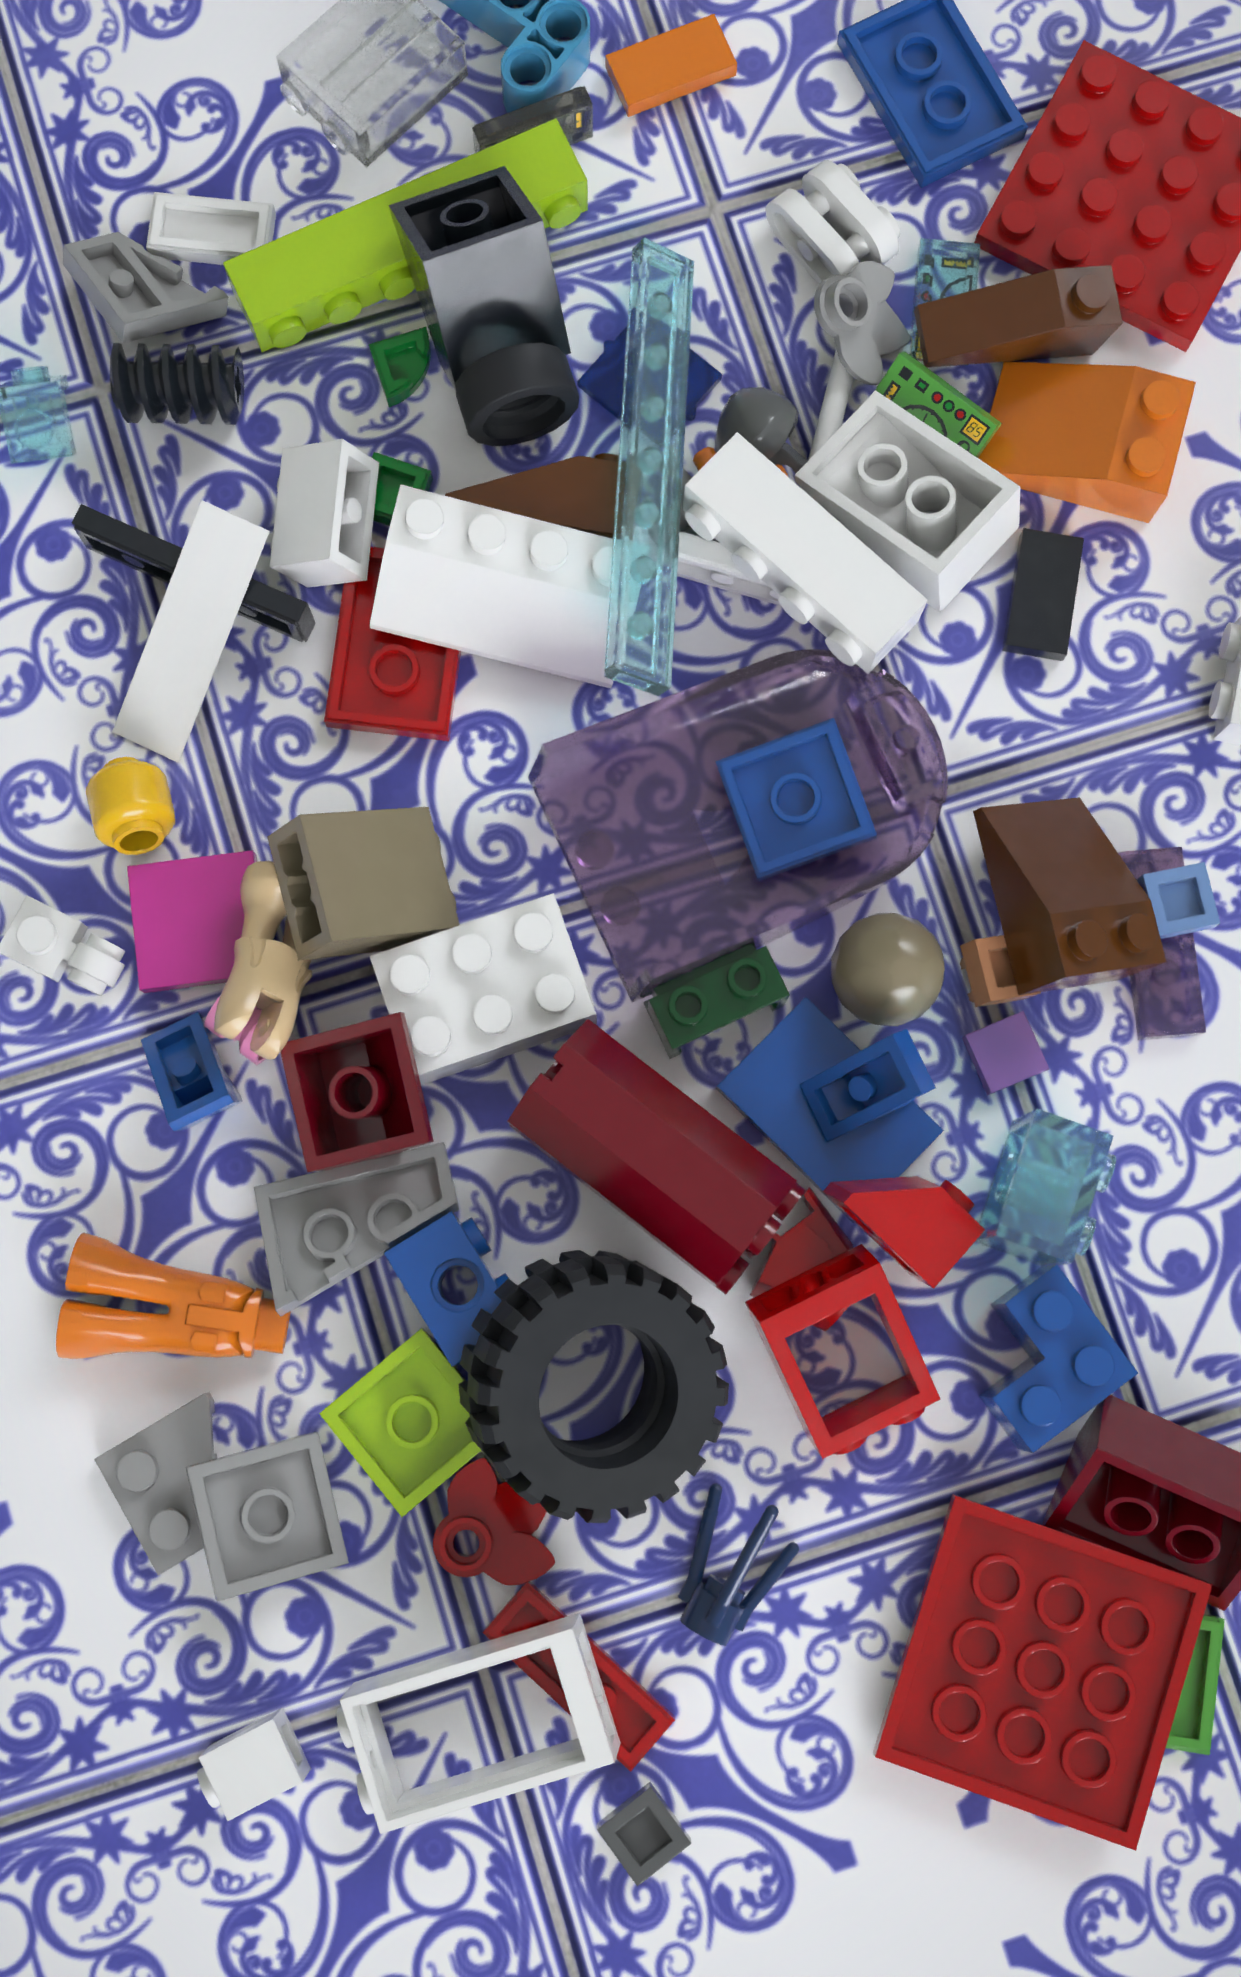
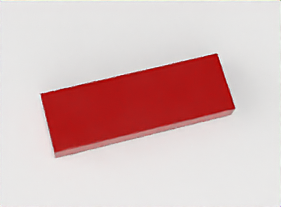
[482,1581,675,1772]

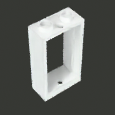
[337,1613,621,1834]

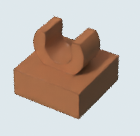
[960,935,1041,1007]

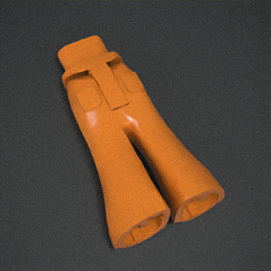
[56,1232,291,1359]

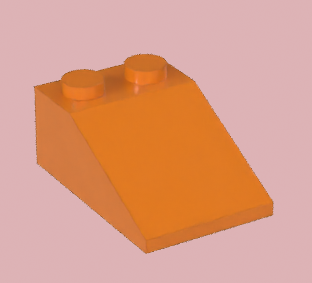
[978,362,1196,523]

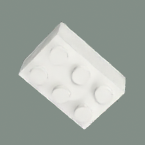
[370,893,597,1085]

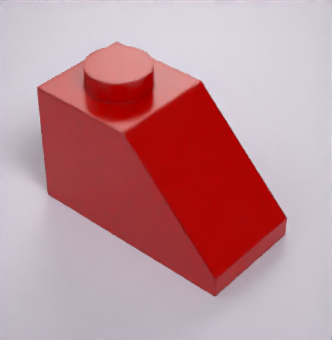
[822,1176,985,1289]

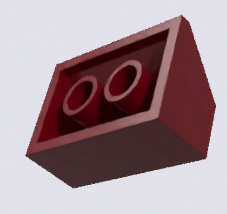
[1043,1395,1241,1611]

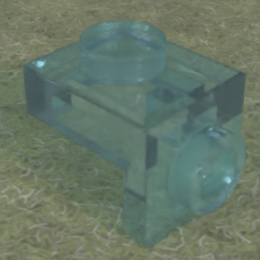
[0,366,76,464]

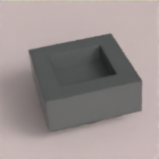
[597,1782,692,1887]

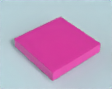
[127,850,257,993]

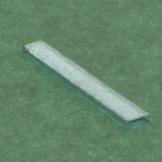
[604,237,694,696]

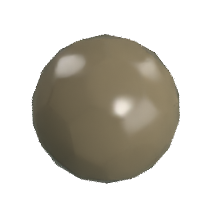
[831,913,945,1026]

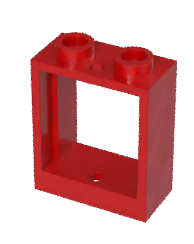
[745,1244,941,1459]

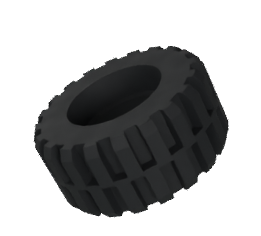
[458,1250,729,1523]

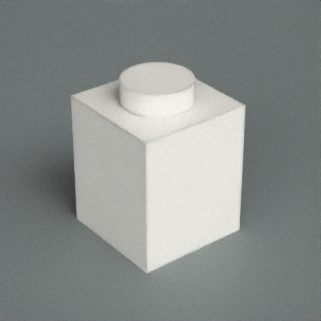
[197,1707,311,1821]

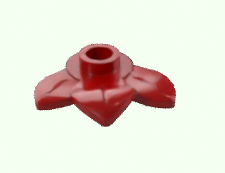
[433,1458,555,1586]

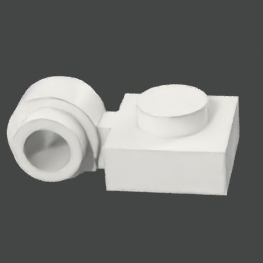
[0,895,125,996]

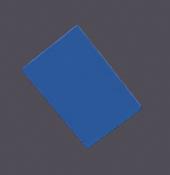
[837,0,1028,188]
[716,997,944,1223]

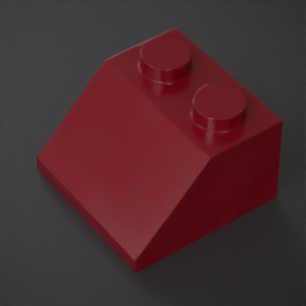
[280,1012,434,1172]

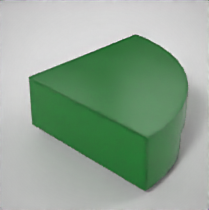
[369,327,431,407]

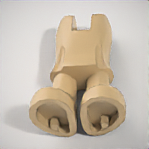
[214,861,312,1060]

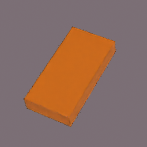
[605,14,737,117]

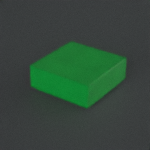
[372,452,433,526]

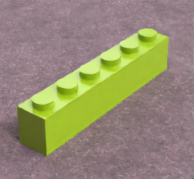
[223,118,588,352]

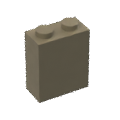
[267,807,460,961]

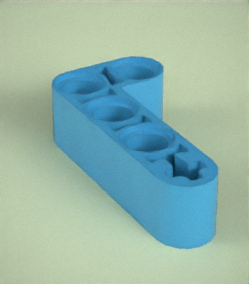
[439,0,591,124]

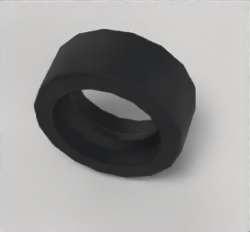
[455,343,579,446]

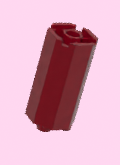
[507,1019,806,1295]

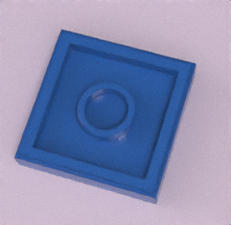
[715,718,877,881]

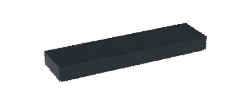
[72,504,316,642]

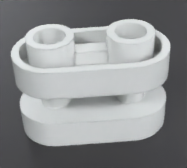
[766,160,900,284]

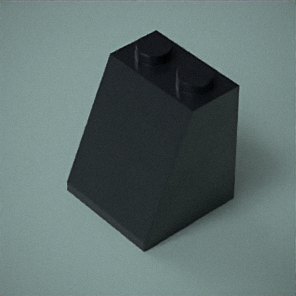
[389,166,571,391]

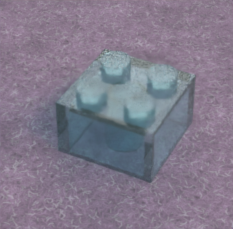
[975,1109,1116,1266]

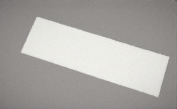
[112,500,270,763]

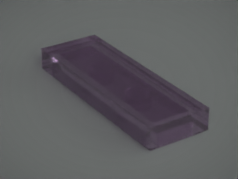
[1119,847,1206,1041]

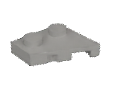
[63,232,229,343]
[94,1392,217,1575]

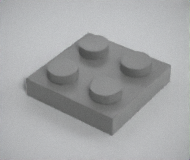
[185,1432,349,1602]

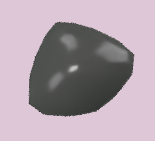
[714,387,808,473]

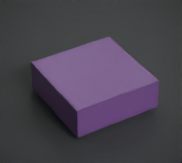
[962,1011,1049,1096]

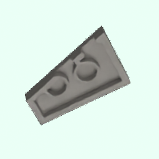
[254,1142,459,1317]

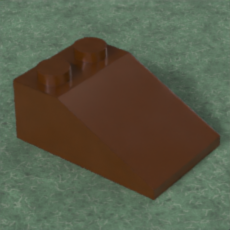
[973,797,1167,995]

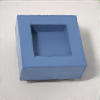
[1137,862,1221,939]

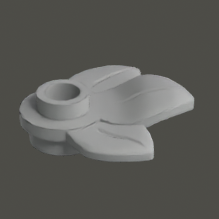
[814,261,911,385]

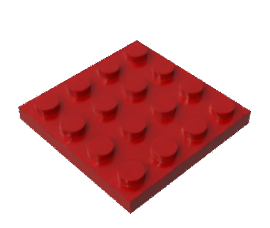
[973,40,1241,352]
[873,1494,1212,1851]

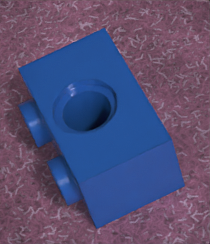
[384,1211,509,1367]

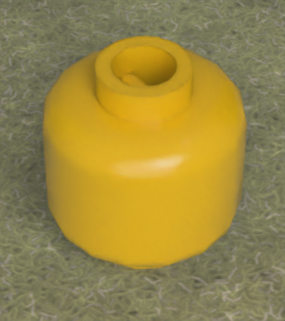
[86,757,176,855]

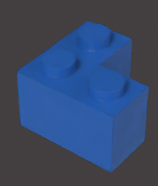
[979,1264,1138,1453]

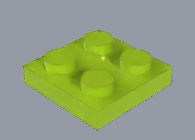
[319,1328,481,1517]

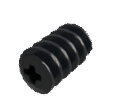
[110,343,244,425]

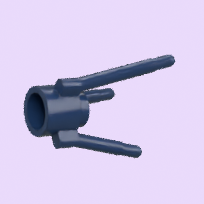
[678,1483,799,1646]

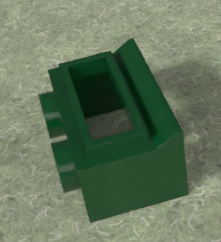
[643,943,790,1059]

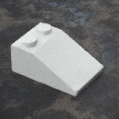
[795,390,1021,612]

